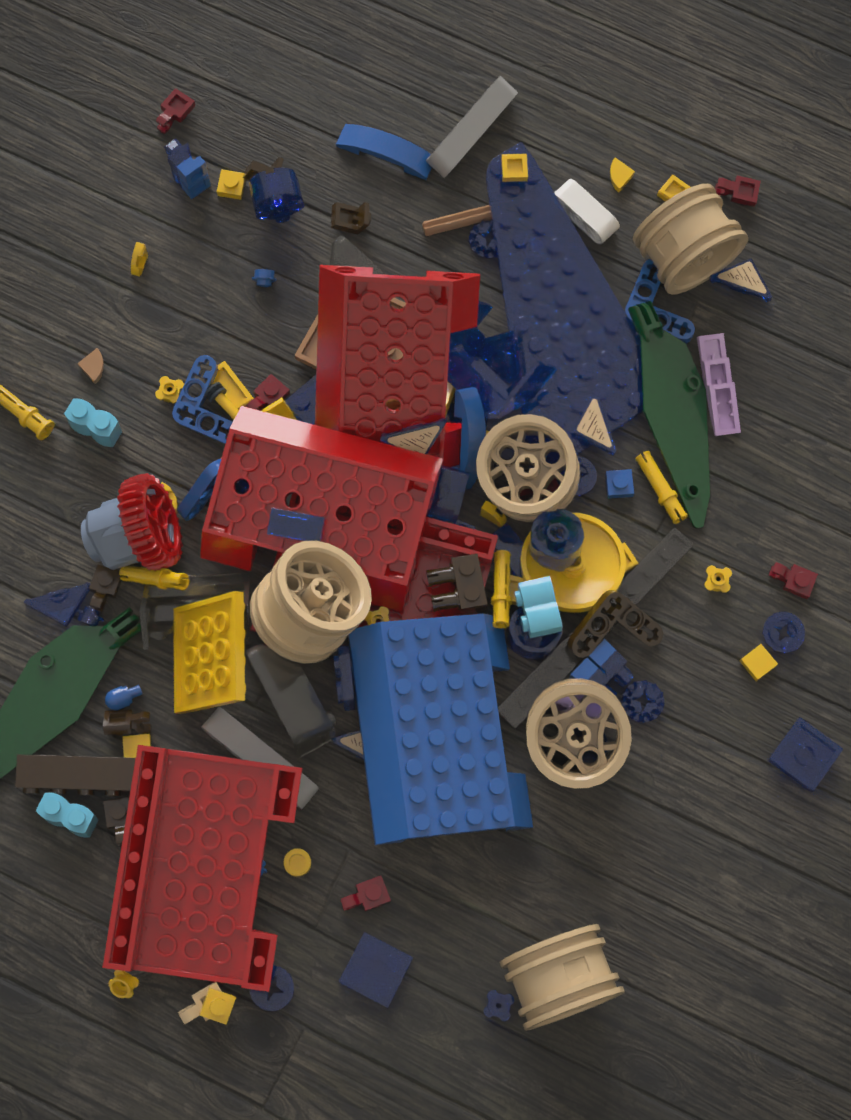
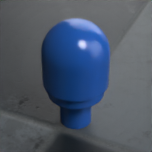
[105,685,143,710]

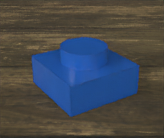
[605,469,634,499]

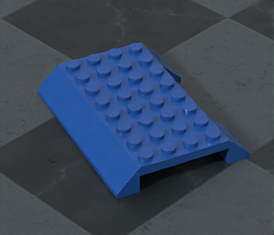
[348,614,533,845]

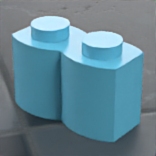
[64,398,122,447]
[514,576,562,638]
[36,793,98,837]

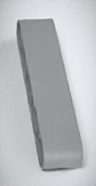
[426,76,518,178]
[201,707,319,810]

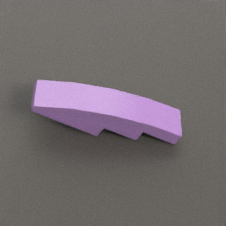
[697,333,741,436]

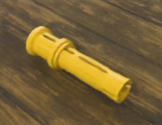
[0,385,55,440]

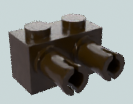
[426,553,487,616]

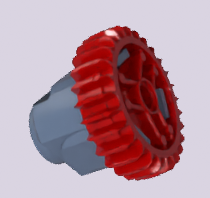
[81,473,183,571]

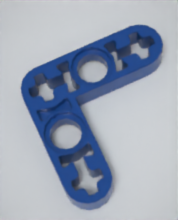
[624,259,695,343]
[172,355,233,444]
[177,458,222,521]

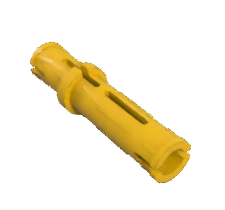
[635,451,688,524]
[491,550,512,629]
[119,565,190,590]

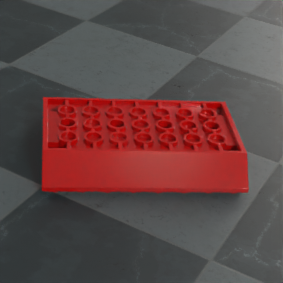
[315,265,480,482]
[200,406,444,612]

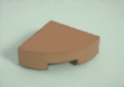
[78,348,104,384]

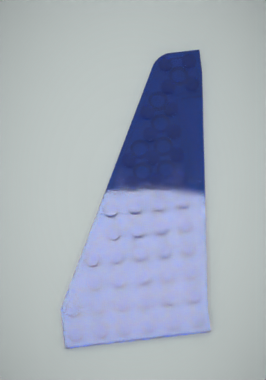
[486,142,643,464]

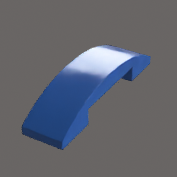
[336,124,432,180]
[451,387,486,493]

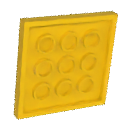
[173,591,246,714]

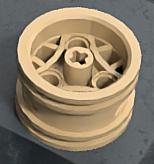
[632,184,748,295]
[476,414,580,522]
[250,541,372,663]
[526,678,632,789]
[499,924,625,1031]

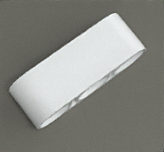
[551,179,620,244]

